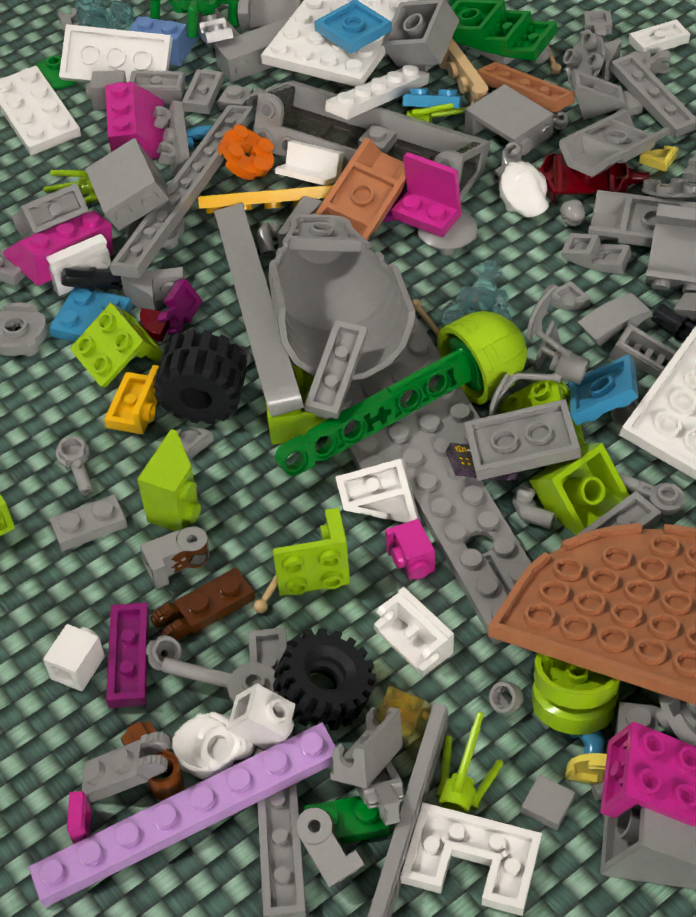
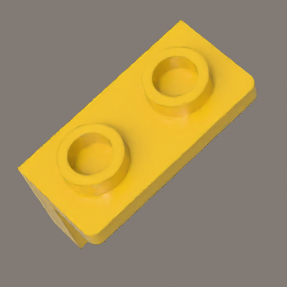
[104,365,159,434]

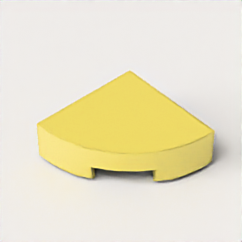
[639,145,679,172]
[565,753,607,785]

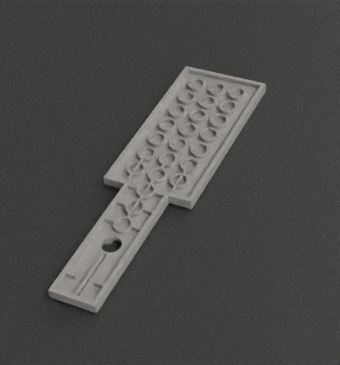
[341,315,531,645]

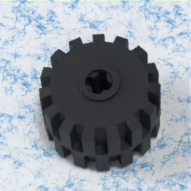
[153,329,247,424]

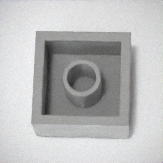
[381,0,459,66]

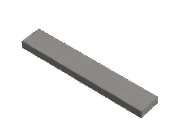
[368,703,448,917]

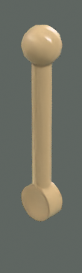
[548,45,562,74]
[412,299,439,344]
[253,574,278,614]

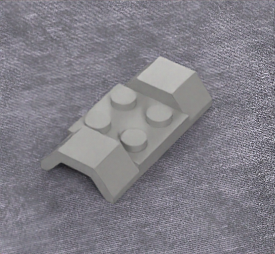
[559,109,672,177]
[588,190,696,247]

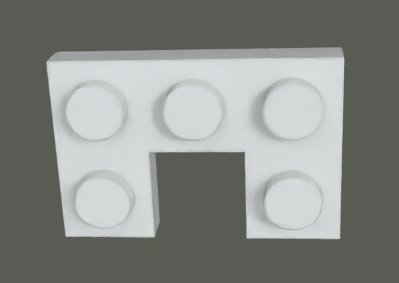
[400,802,542,916]

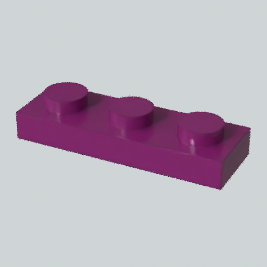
[106,602,149,708]

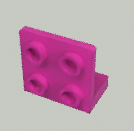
[391,152,462,238]
[600,721,696,826]

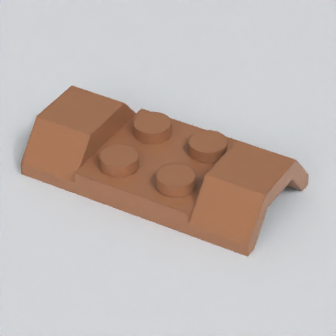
[315,137,406,241]

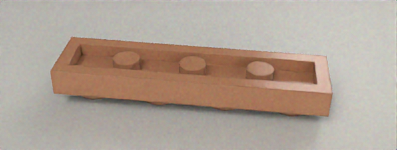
[476,62,575,112]

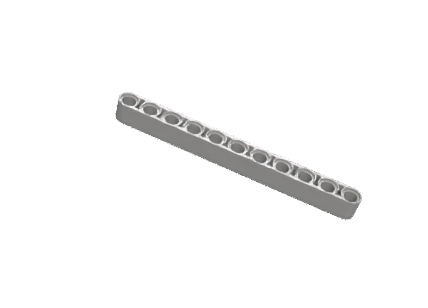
[214,202,304,418]

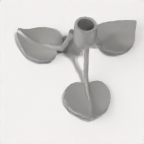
[489,284,590,416]

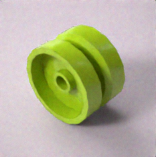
[532,653,620,735]

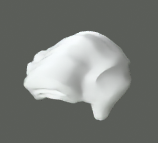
[499,161,549,217]
[172,712,255,780]

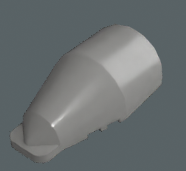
[268,214,416,380]

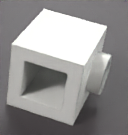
[43,624,105,692]
[227,684,295,750]

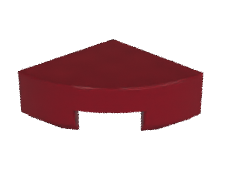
[140,308,170,342]

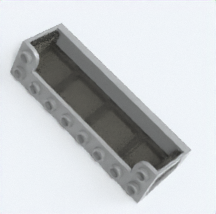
[253,80,491,201]

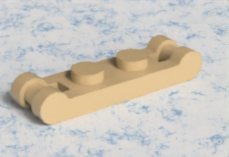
[439,39,488,105]

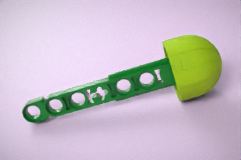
[275,311,527,476]

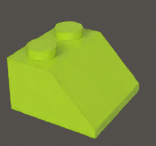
[137,429,201,531]
[529,442,629,536]

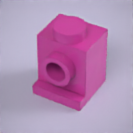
[385,519,435,580]

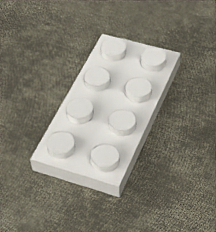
[59,24,173,83]
[0,66,81,156]

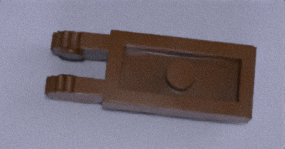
[150,567,255,641]

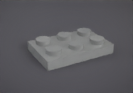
[464,399,582,481]

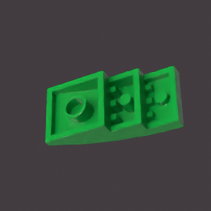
[451,0,558,61]

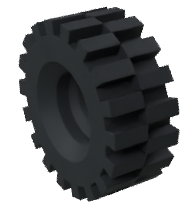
[273,628,376,731]

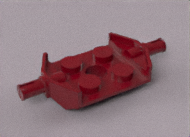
[537,153,650,203]

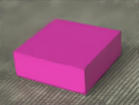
[67,791,92,844]

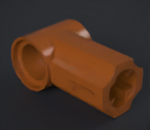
[121,721,184,801]

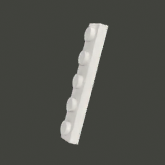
[325,65,429,120]

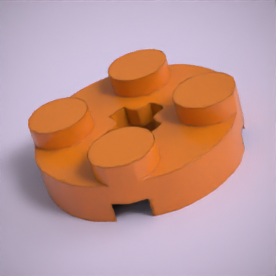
[218,124,274,180]

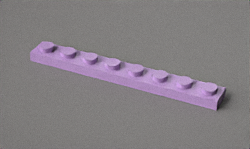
[28,722,336,908]

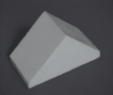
[571,69,625,120]

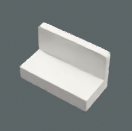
[275,140,344,186]

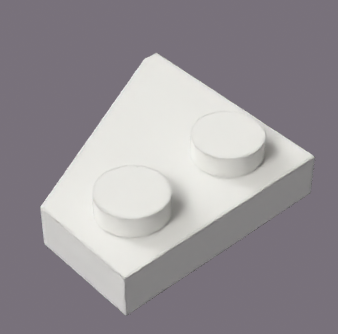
[335,458,421,523]

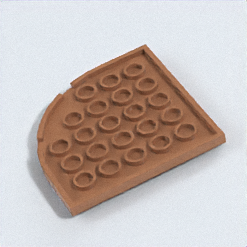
[488,523,696,705]

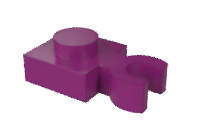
[157,279,203,335]

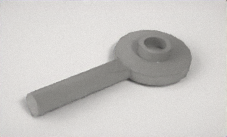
[162,657,280,704]

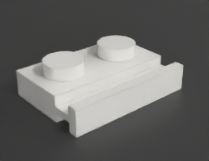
[46,234,111,296]

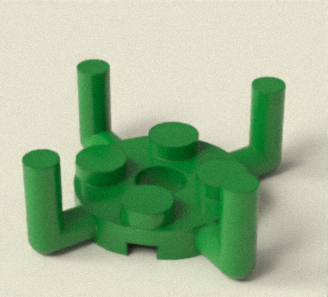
[150,0,239,38]

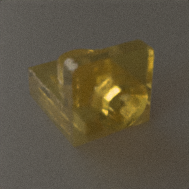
[376,686,432,737]

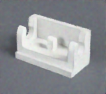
[374,587,454,677]

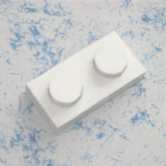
[629,19,690,55]

